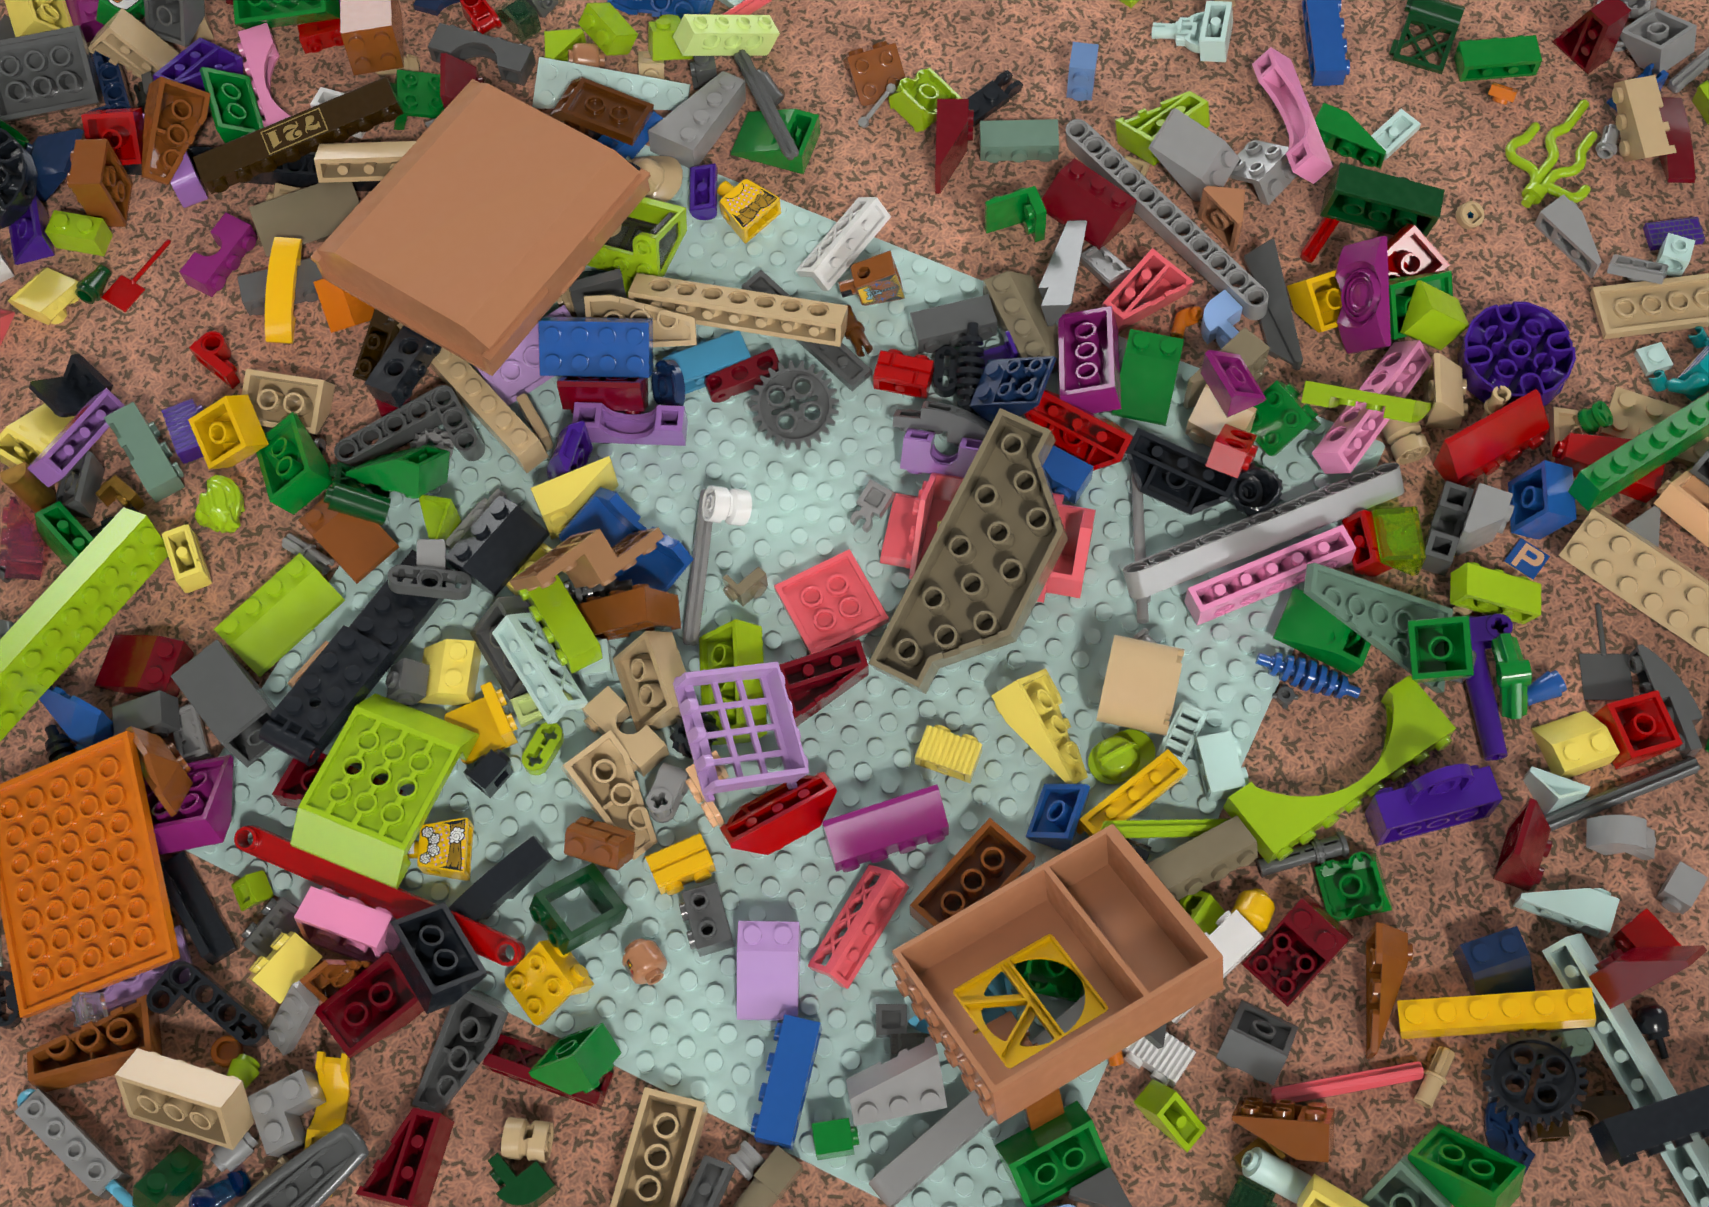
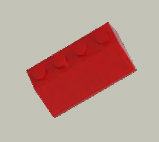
[1433,389,1550,487]

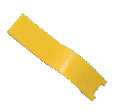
[304,1051,351,1197]

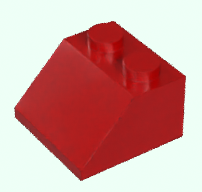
[81,107,144,165]
[1592,690,1683,770]

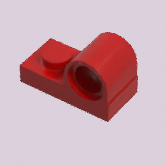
[189,331,240,389]

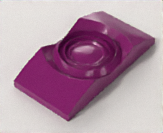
[1335,236,1391,354]

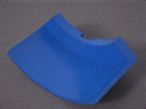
[559,487,694,592]

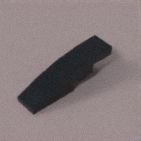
[449,836,553,922]

